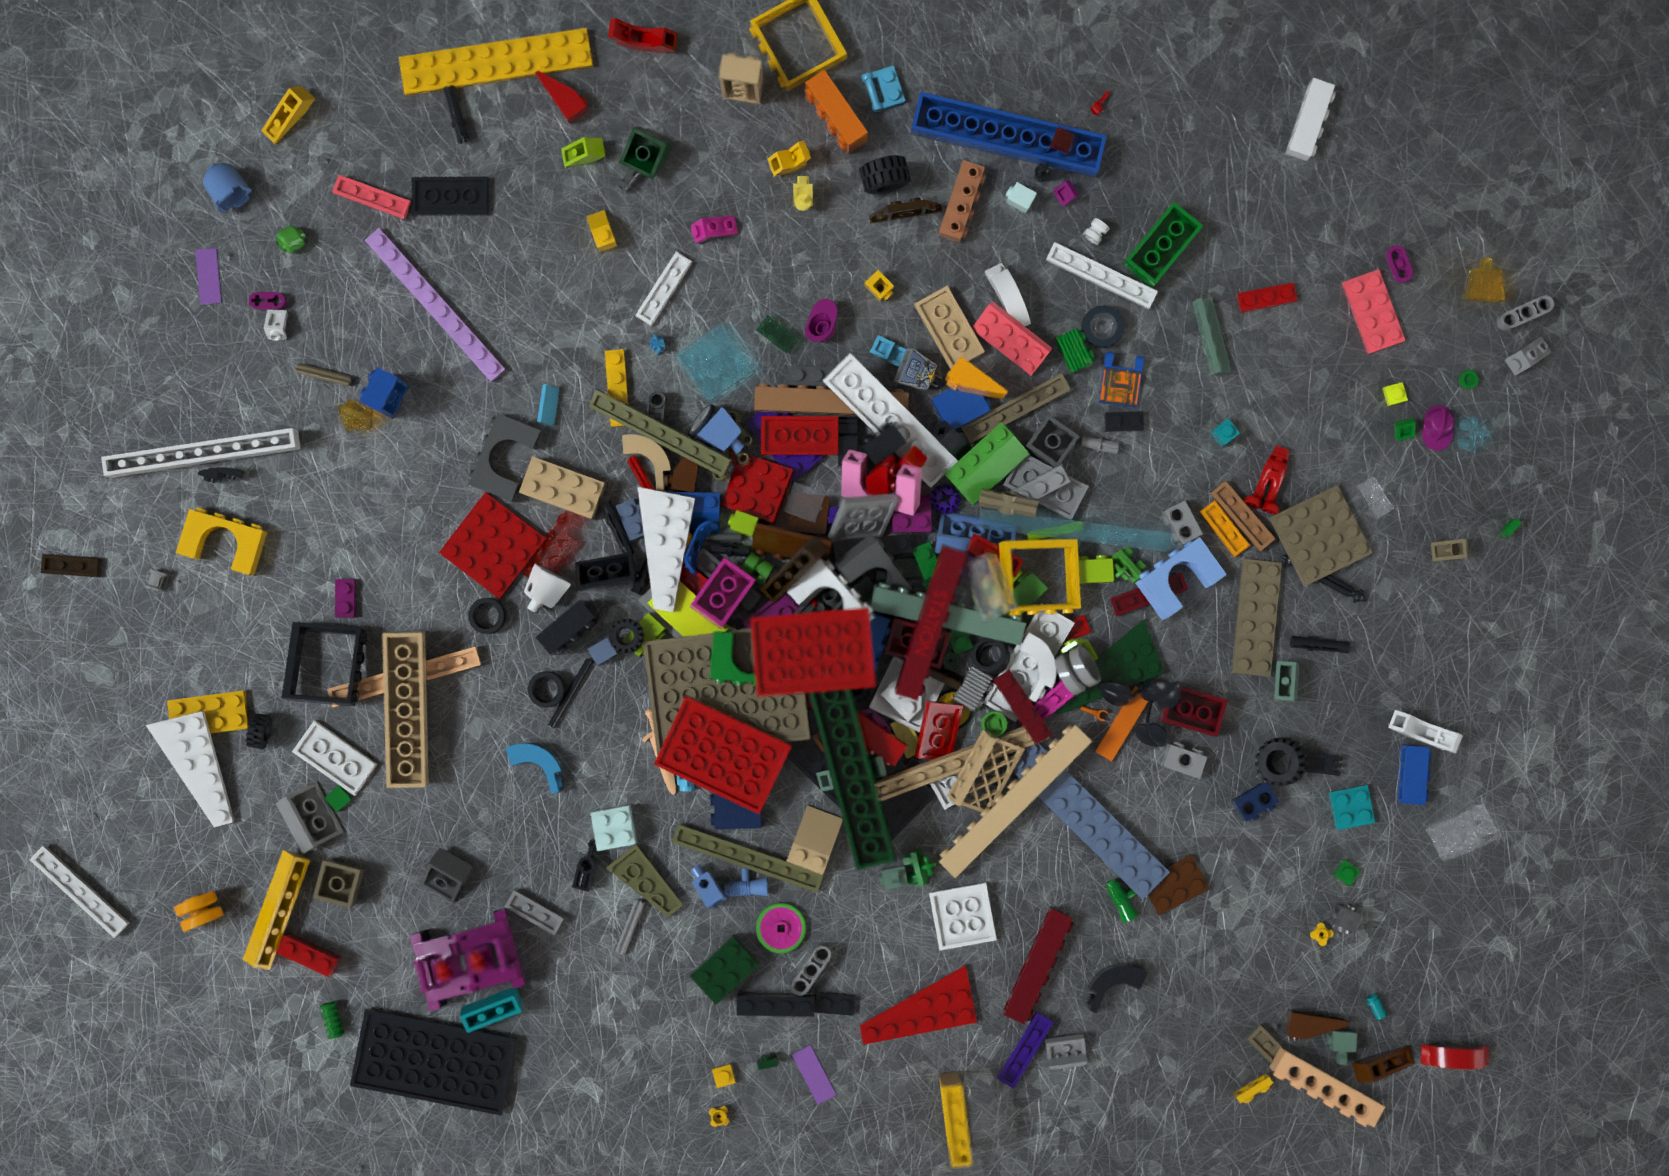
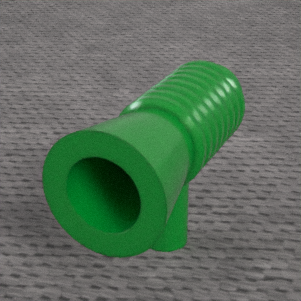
[1106,878,1139,923]

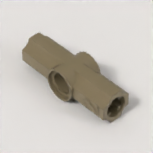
[978,488,1039,517]

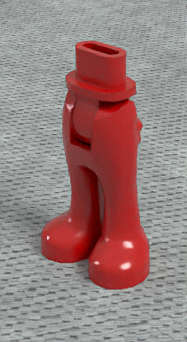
[1244,446,1290,515]

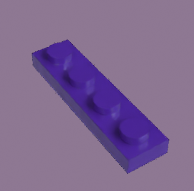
[997,1011,1054,1089]

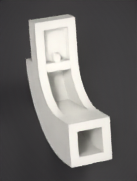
[985,263,1031,326]
[1018,632,1056,702]
[1388,710,1463,754]

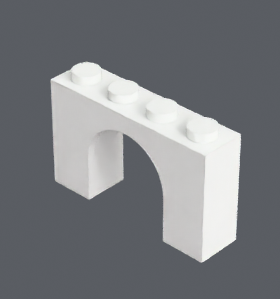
[787,559,875,622]

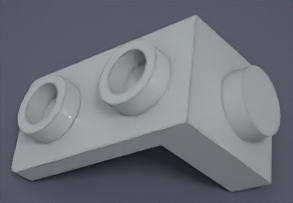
[1505,337,1551,375]

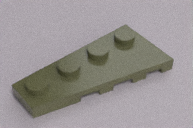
[606,844,684,917]

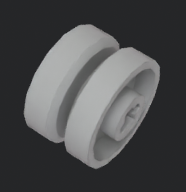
[1055,645,1101,695]

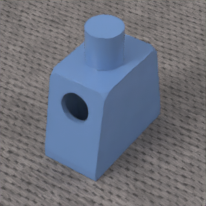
[697,407,745,454]
[690,864,728,909]

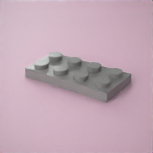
[1003,456,1089,521]

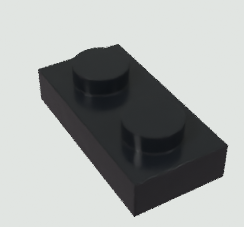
[1104,411,1144,432]
[815,992,855,1016]

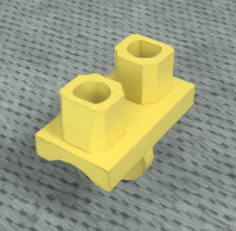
[793,176,813,211]

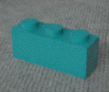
[460,987,523,1033]

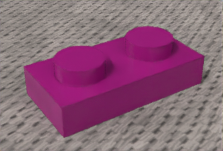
[335,579,356,618]

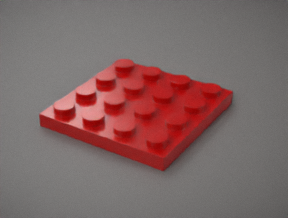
[439,492,547,599]

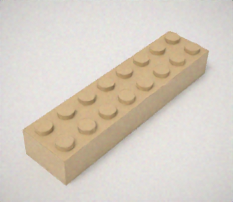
[383,631,429,788]

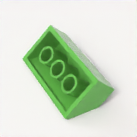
[945,422,1030,506]

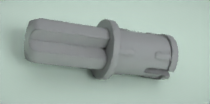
[1080,435,1119,454]

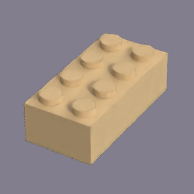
[719,53,764,104]
[519,456,607,520]

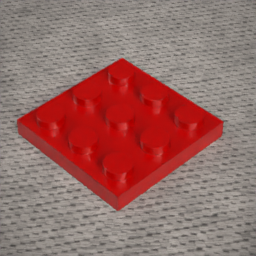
[720,454,795,524]

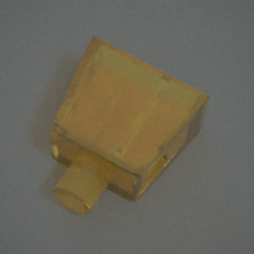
[1463,258,1505,303]

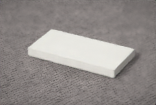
[292,720,378,796]

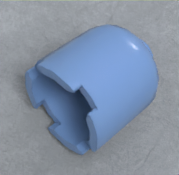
[203,163,252,213]

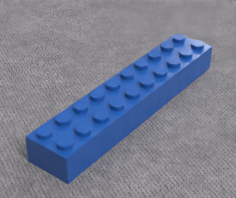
[911,92,1107,178]

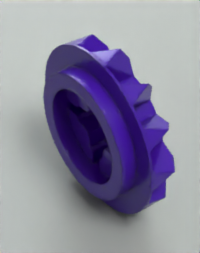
[930,484,961,515]

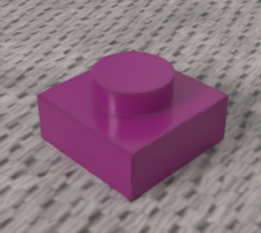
[1053,179,1079,207]

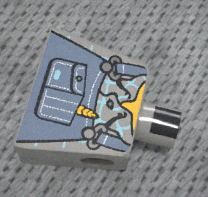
[893,349,942,390]

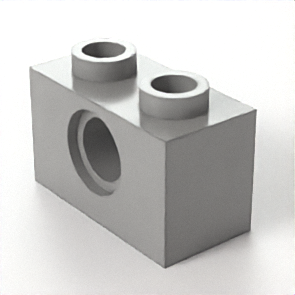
[1161,742,1207,779]

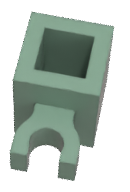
[878,864,908,890]
[1326,1029,1357,1065]

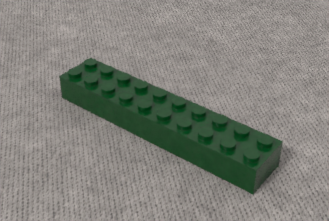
[809,689,897,871]

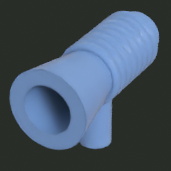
[724,868,768,897]

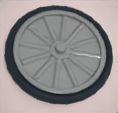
[688,404,715,438]

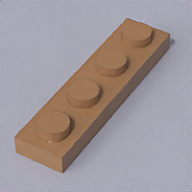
[1210,481,1275,552]

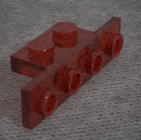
[523,511,578,578]

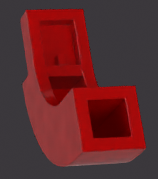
[608,18,678,53]
[1421,1043,1490,1069]

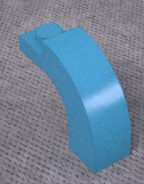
[506,743,563,794]

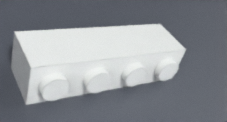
[1285,78,1336,161]

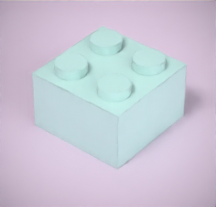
[591,805,637,851]

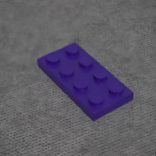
[745,412,823,482]

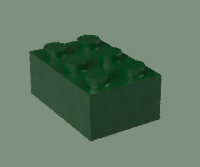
[690,934,760,1005]

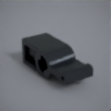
[838,417,858,467]
[931,420,972,461]
[572,839,597,892]

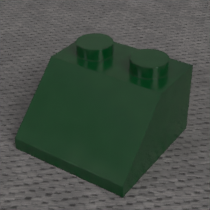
[619,127,673,179]

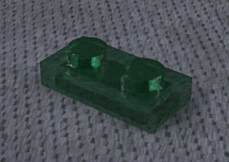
[756,315,798,354]

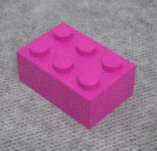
[689,558,756,629]

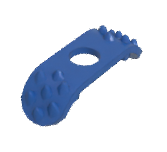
[683,521,718,575]

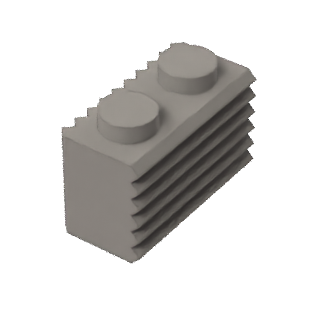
[952,666,993,711]

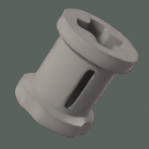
[145,569,167,592]

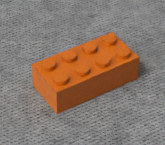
[804,70,868,154]

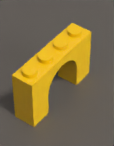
[176,507,268,576]

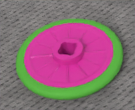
[756,903,806,953]

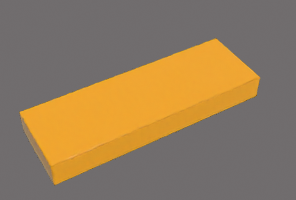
[1199,500,1250,557]

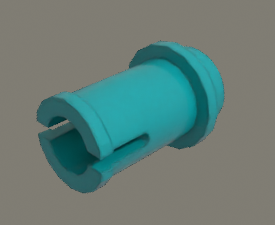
[1366,993,1388,1020]

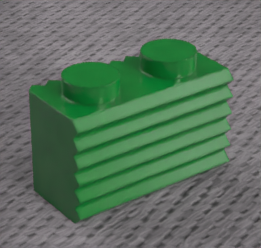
[1055,328,1094,374]

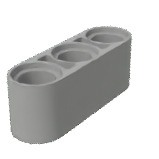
[1496,295,1554,331]
[792,944,831,995]

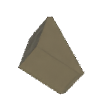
[1431,538,1469,562]

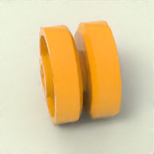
[173,890,224,932]

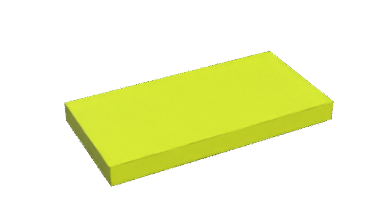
[647,581,730,637]

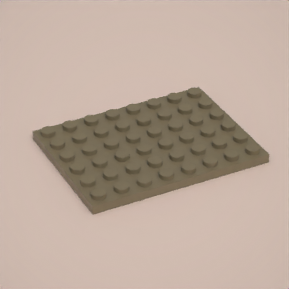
[643,628,811,756]

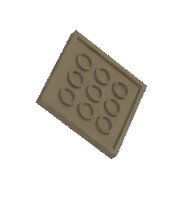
[1269,485,1372,586]

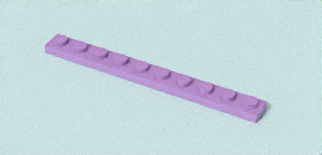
[365,228,506,382]

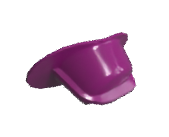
[805,299,838,343]
[1422,405,1455,451]

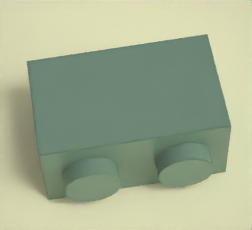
[1274,661,1299,703]

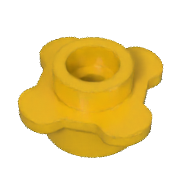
[1310,923,1333,946]
[709,1106,729,1127]

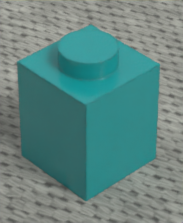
[1209,418,1240,447]

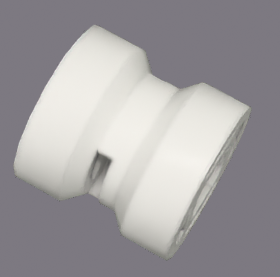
[1083,218,1109,245]

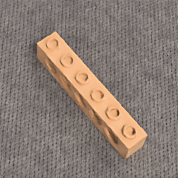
[1269,1048,1385,1127]

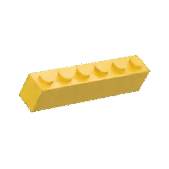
[243,850,310,970]

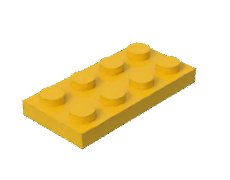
[167,690,249,734]

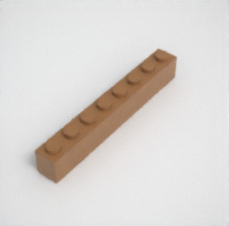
[754,384,909,416]

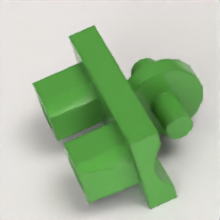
[1110,547,1146,583]

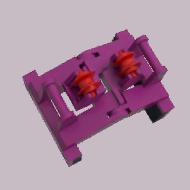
[410,908,525,1011]

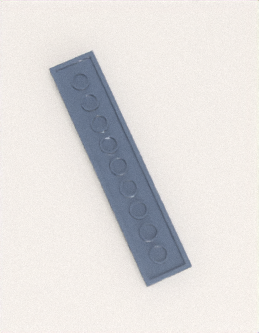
[1009,744,1169,899]

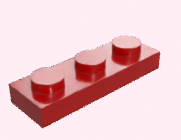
[1236,282,1298,313]
[965,534,1024,578]

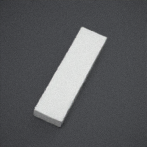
[635,252,693,326]

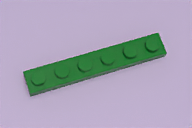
[912,541,973,655]

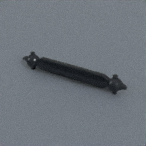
[1281,554,1367,603]

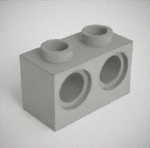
[1162,500,1203,546]

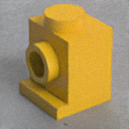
[864,270,894,301]

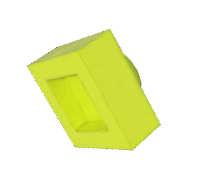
[1383,382,1408,406]

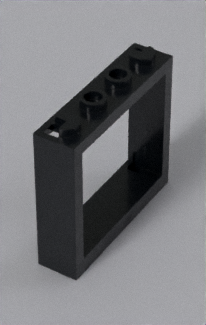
[281,622,367,707]

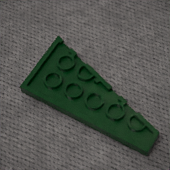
[1056,619,1165,715]

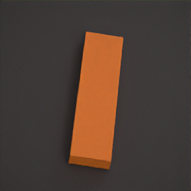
[1095,686,1148,762]

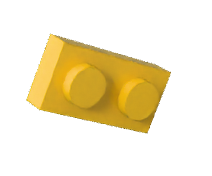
[1233,1073,1273,1104]

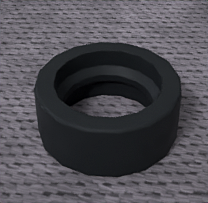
[468,598,506,634]
[971,637,1010,675]
[527,671,566,708]

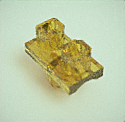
[337,399,374,433]

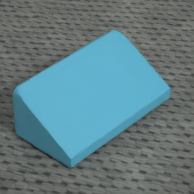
[537,384,560,426]

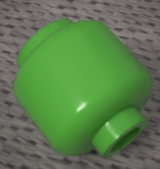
[275,225,305,254]

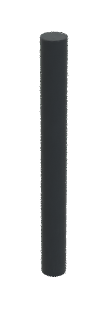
[548,658,593,728]

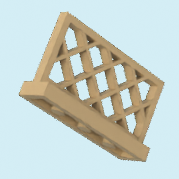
[947,730,1025,812]

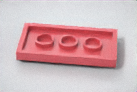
[1342,269,1405,354]
[972,301,1053,376]

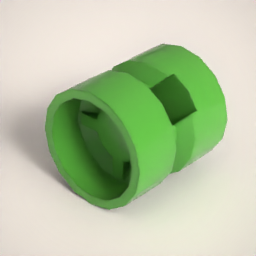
[741,552,775,586]
[980,711,1007,736]

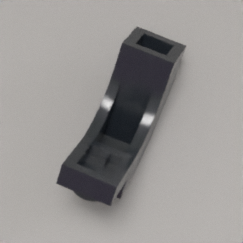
[1086,963,1148,1014]

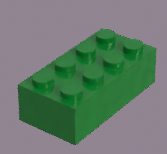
[1122,202,1204,288]

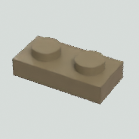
[1246,1024,1285,1064]

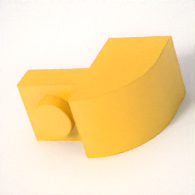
[767,140,811,177]

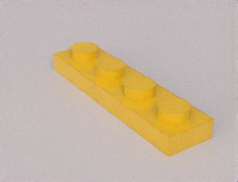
[605,349,629,427]

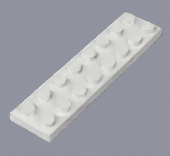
[823,353,958,488]

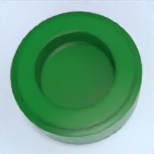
[1458,370,1479,390]

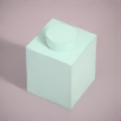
[1005,182,1037,213]

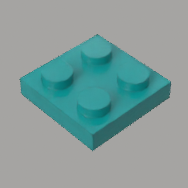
[1328,785,1375,830]

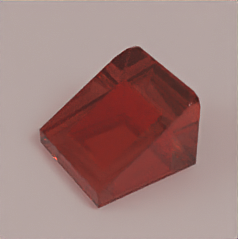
[1050,126,1075,154]

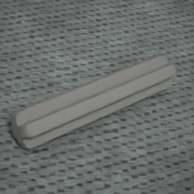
[615,899,645,955]

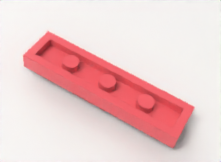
[332,175,411,220]

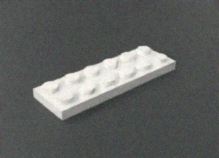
[983,603,1075,722]

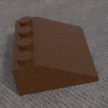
[752,523,832,561]

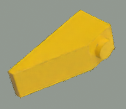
[261,85,315,144]

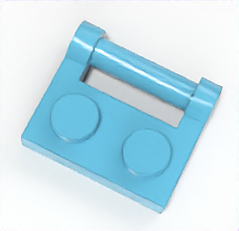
[861,65,905,113]

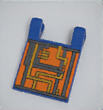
[1099,352,1144,408]

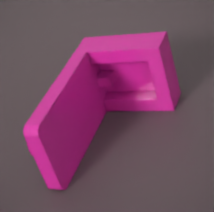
[691,215,738,243]

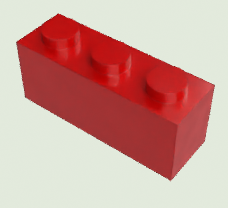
[276,933,342,978]

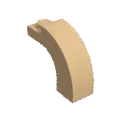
[622,434,672,492]

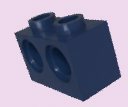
[1231,781,1279,822]

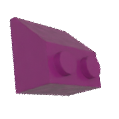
[892,495,931,534]

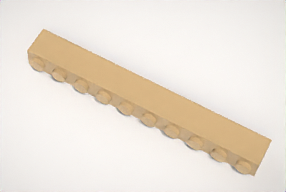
[939,724,1092,878]

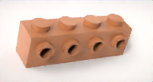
[938,160,986,243]

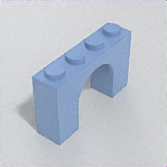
[1136,537,1227,620]

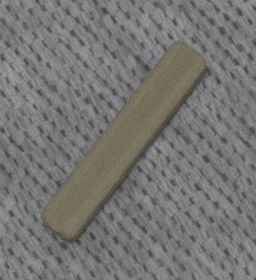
[296,363,353,386]

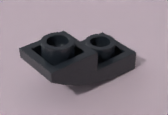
[198,467,244,483]

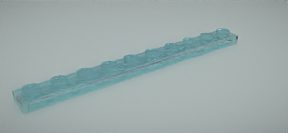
[978,508,1171,552]

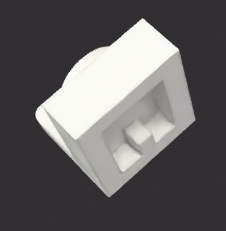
[264,309,288,341]

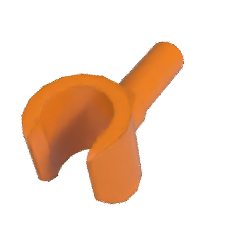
[1080,706,1108,721]

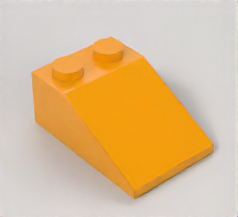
[945,356,1008,399]

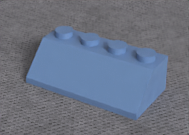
[935,513,1016,557]

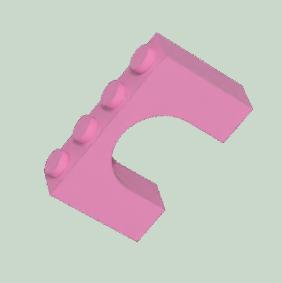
[841,449,922,515]

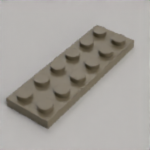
[1231,559,1282,677]

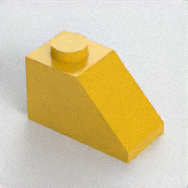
[586,210,617,252]

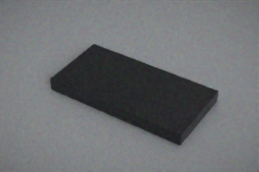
[412,177,489,216]

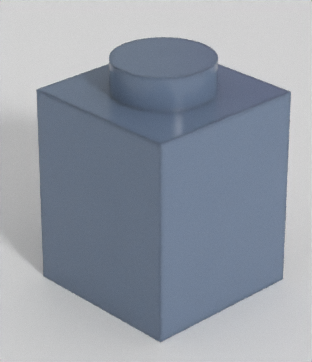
[588,637,619,666]

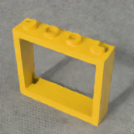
[749,0,847,92]
[999,539,1081,616]
[939,1072,972,1167]

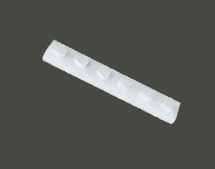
[1046,242,1158,310]
[30,845,130,938]

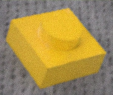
[712,1063,736,1088]

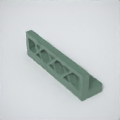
[1192,297,1231,376]

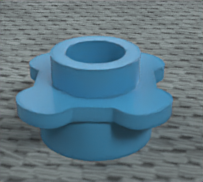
[650,334,665,355]

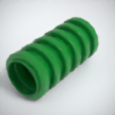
[319,1001,345,1039]

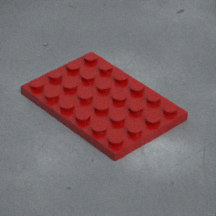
[750,608,875,697]
[654,695,792,814]

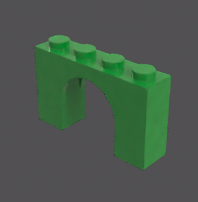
[709,631,756,686]

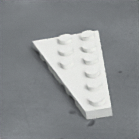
[638,487,695,612]
[146,711,234,827]

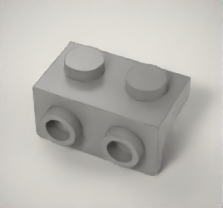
[1045,1034,1088,1070]

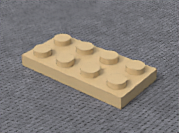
[914,286,985,370]

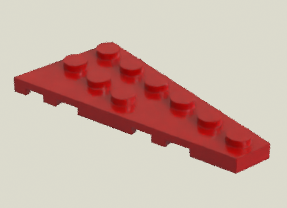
[859,965,977,1045]

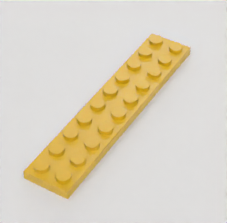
[399,28,593,96]

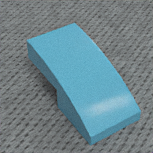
[870,335,906,368]

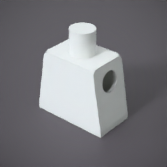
[524,564,571,613]

